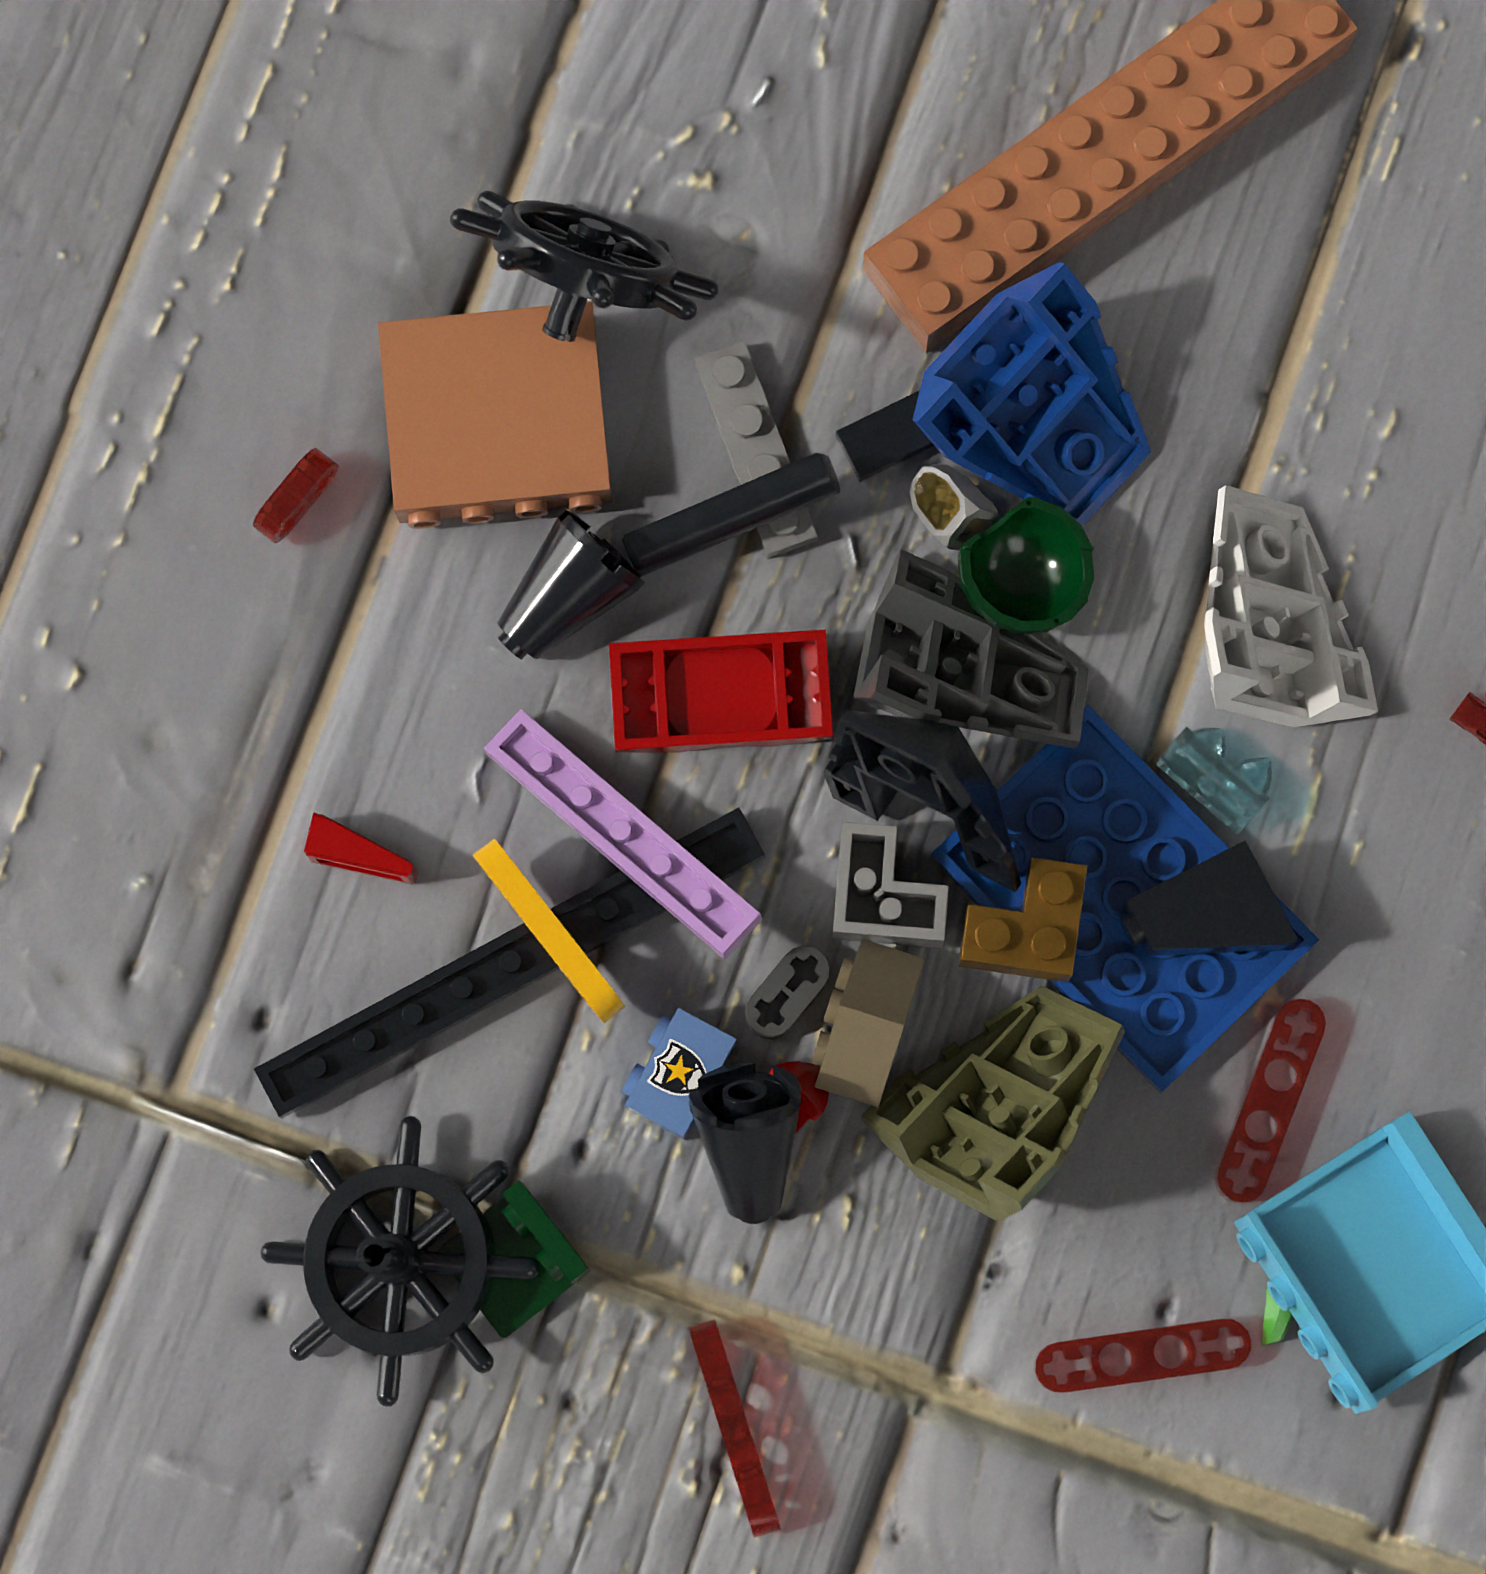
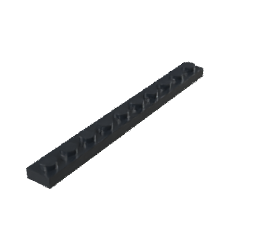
[254,807,765,1119]

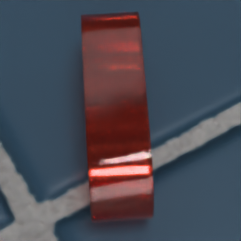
[253,447,339,544]

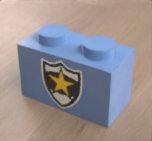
[621,1008,737,1140]

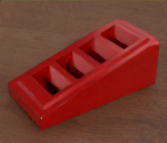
[304,812,418,885]

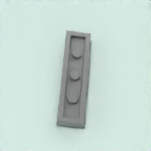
[694,340,818,559]

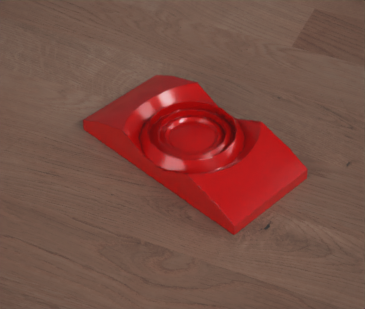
[609,629,833,753]

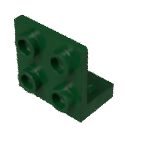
[438,1180,591,1338]

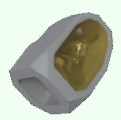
[910,464,999,551]

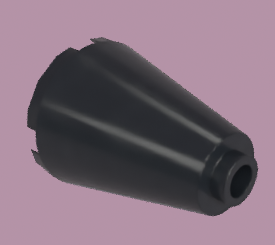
[497,508,645,660]
[689,1063,802,1224]

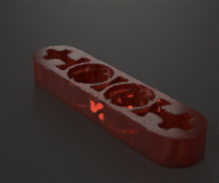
[1214,998,1326,1204]
[688,1319,781,1538]
[1034,1319,1251,1393]

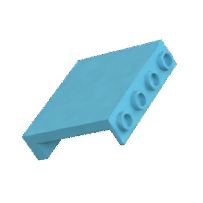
[1233,1111,1486,1414]

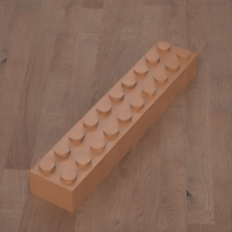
[863,0,1358,353]

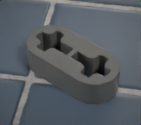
[745,946,830,1040]

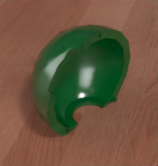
[958,497,1094,634]

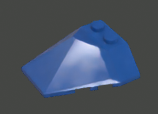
[913,262,1151,527]

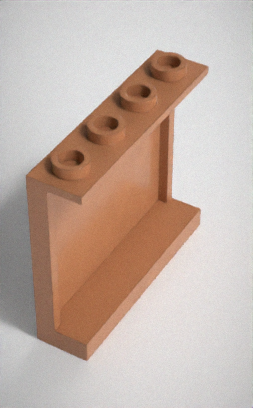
[378,301,613,529]

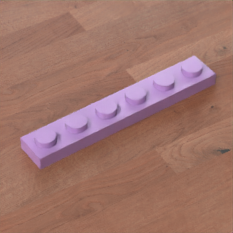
[484,709,762,960]

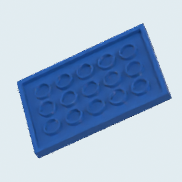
[930,705,1319,1094]

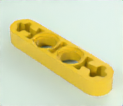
[472,838,625,1024]

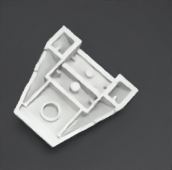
[1204,485,1378,727]

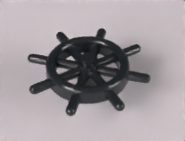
[450,190,719,342]
[260,1116,540,1407]

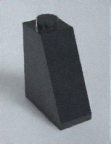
[1120,840,1298,956]

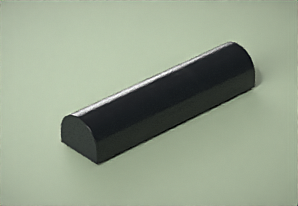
[621,453,840,576]

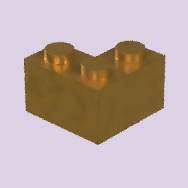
[958,858,1087,983]

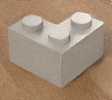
[832,822,948,948]

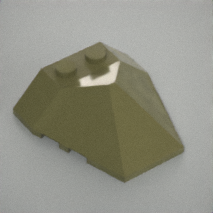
[860,986,1125,1222]

